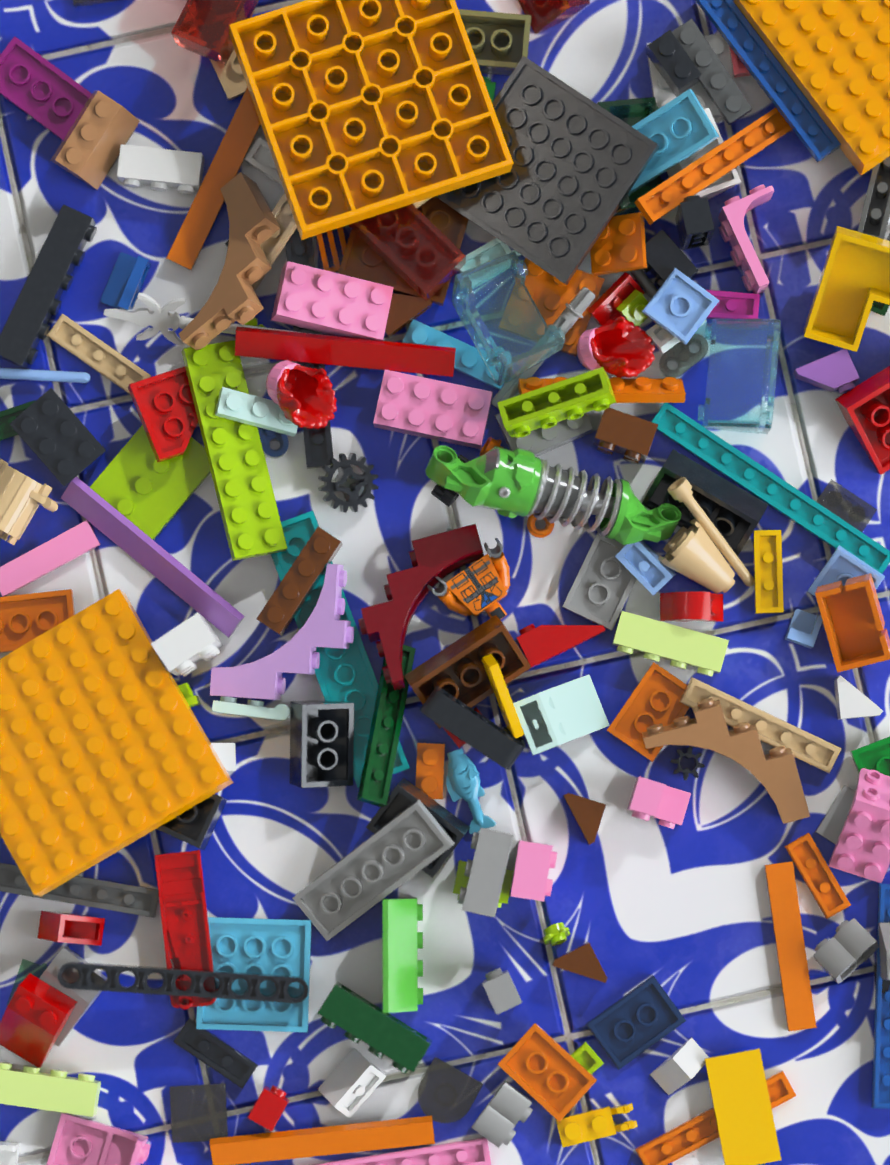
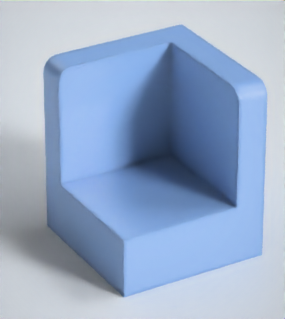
[784,609,823,649]

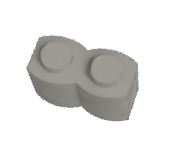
[813,918,879,984]
[472,1081,533,1148]

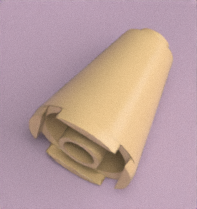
[658,519,735,593]

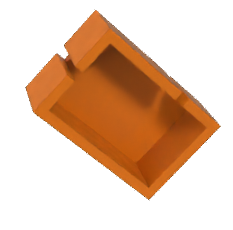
[815,573,890,673]

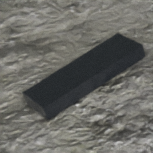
[174,1018,258,1089]

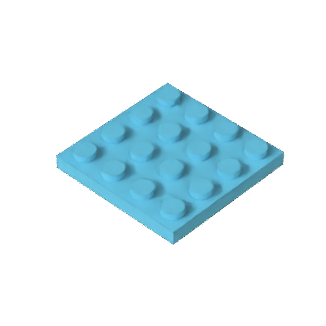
[196,917,312,1032]

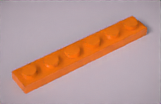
[518,377,686,403]

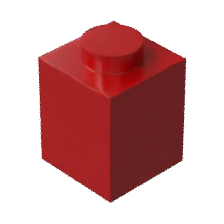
[248,1085,290,1131]

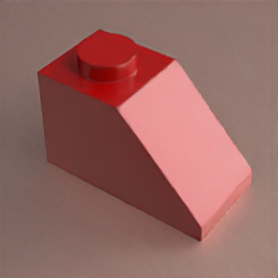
[37,911,105,946]

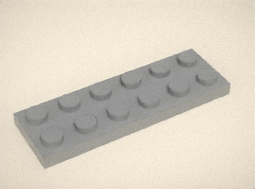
[292,800,454,941]

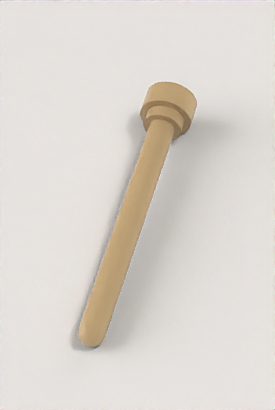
[668,477,754,586]

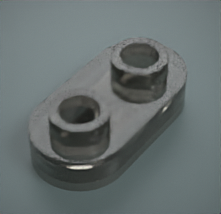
[659,333,708,378]

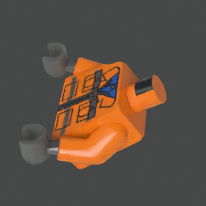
[427,538,510,620]

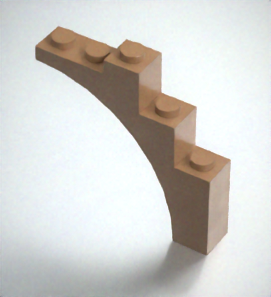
[179,172,280,350]
[642,698,810,824]

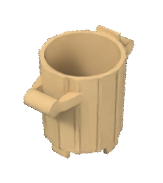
[0,459,58,545]

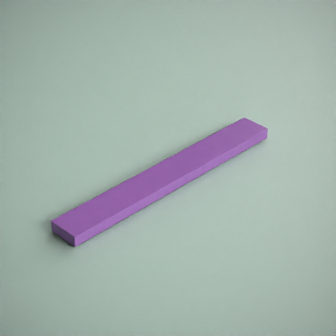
[61,476,245,638]

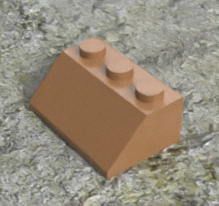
[50,90,140,190]

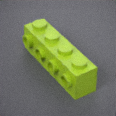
[497,367,616,438]

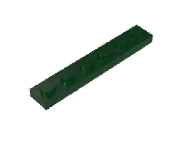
[357,645,416,807]

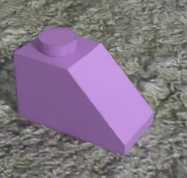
[793,348,859,394]

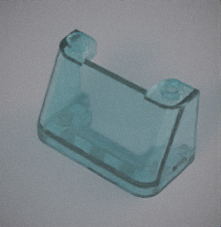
[452,252,565,386]
[697,318,781,434]

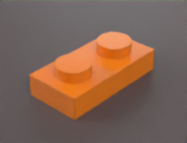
[416,743,445,799]

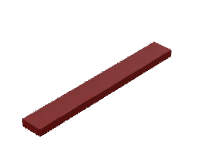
[235,327,456,377]

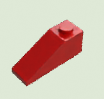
[516,623,605,668]

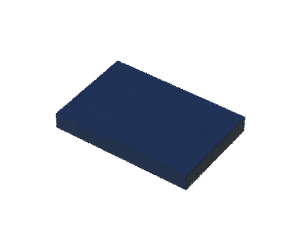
[586,975,686,1070]

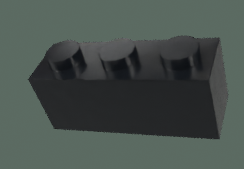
[675,195,714,250]

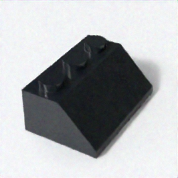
[290,700,354,788]

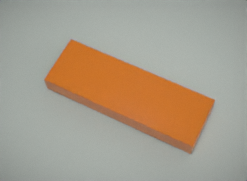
[784,833,851,919]

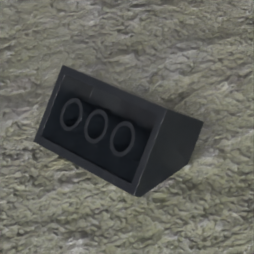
[642,449,768,556]

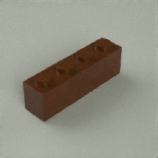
[257,527,343,636]

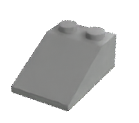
[39,946,107,1047]

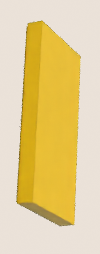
[704,1048,781,1165]

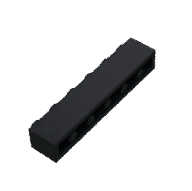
[0,204,97,369]

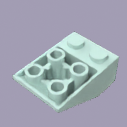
[513,675,610,756]

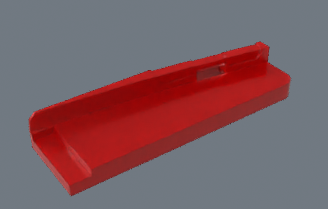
[154,850,217,1010]

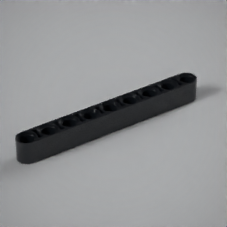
[58,962,308,1003]

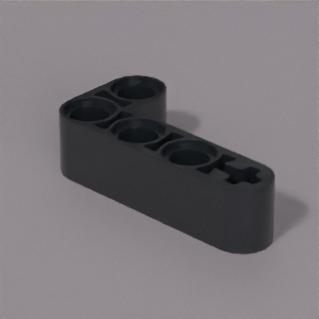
[420,686,525,770]

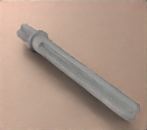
[491,287,595,409]

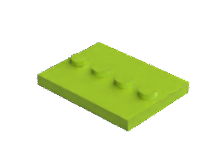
[90,425,211,540]

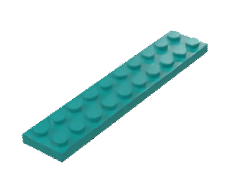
[271,510,410,788]

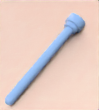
[0,368,90,383]

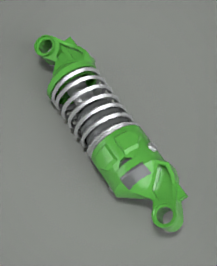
[425,445,682,545]

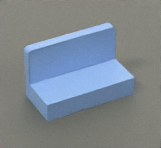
[615,540,676,596]

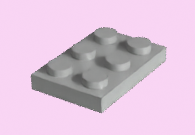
[562,533,636,631]

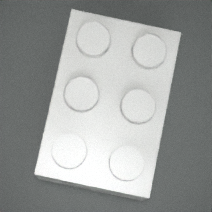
[151,613,223,677]

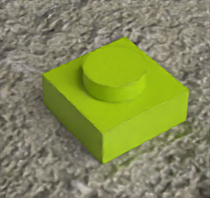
[616,289,649,326]

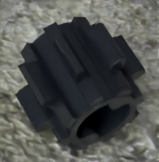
[670,746,705,781]

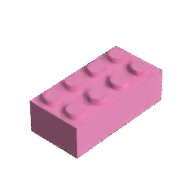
[271,261,394,341]
[373,370,493,449]

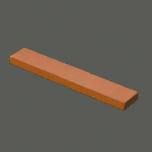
[764,861,817,1031]
[635,1070,796,1165]

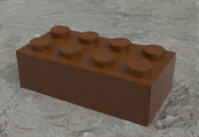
[404,615,532,729]

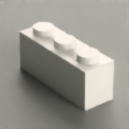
[117,144,204,194]

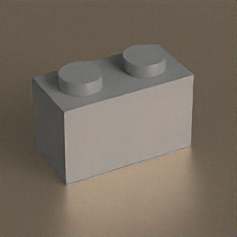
[482,968,522,1015]

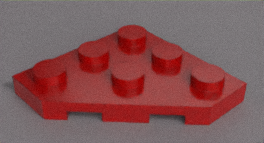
[128,366,198,462]

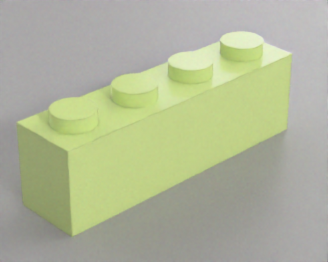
[612,611,729,677]
[0,1062,101,1117]

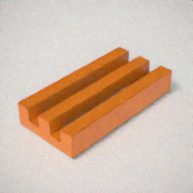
[316,227,347,273]

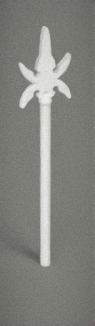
[103,293,311,346]

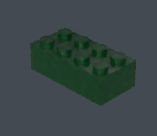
[318,982,432,1074]

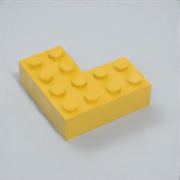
[804,226,890,352]

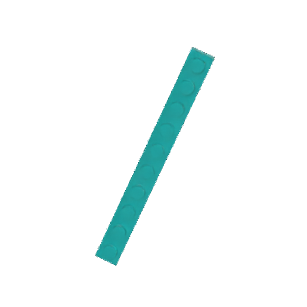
[652,403,890,574]

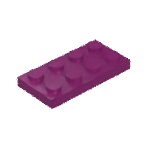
[0,36,92,141]

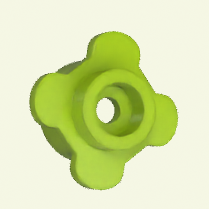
[543,922,571,946]

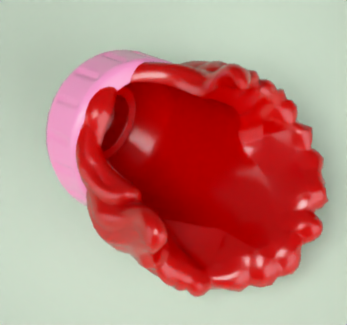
[577,316,655,378]
[266,360,337,429]

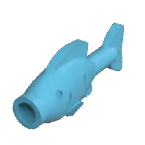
[446,748,496,834]

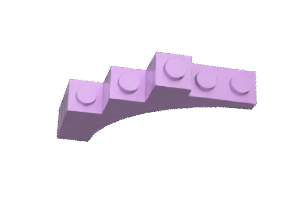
[210,564,354,700]

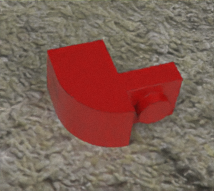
[660,592,723,622]

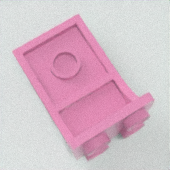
[718,184,774,294]
[829,768,890,884]
[47,1113,151,1165]

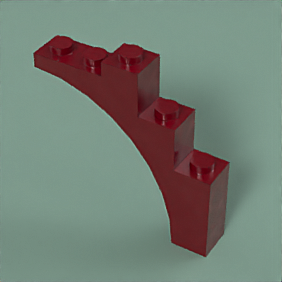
[358,524,484,690]

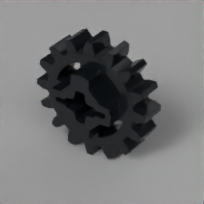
[318,453,379,513]

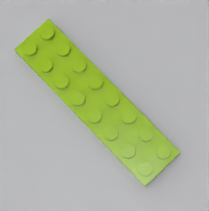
[181,340,287,561]

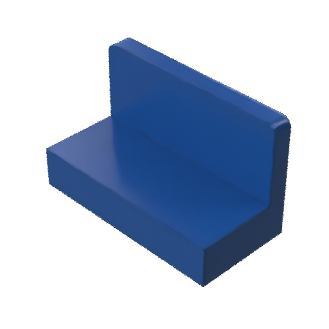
[101,252,151,310]

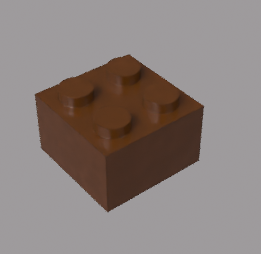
[593,408,658,464]

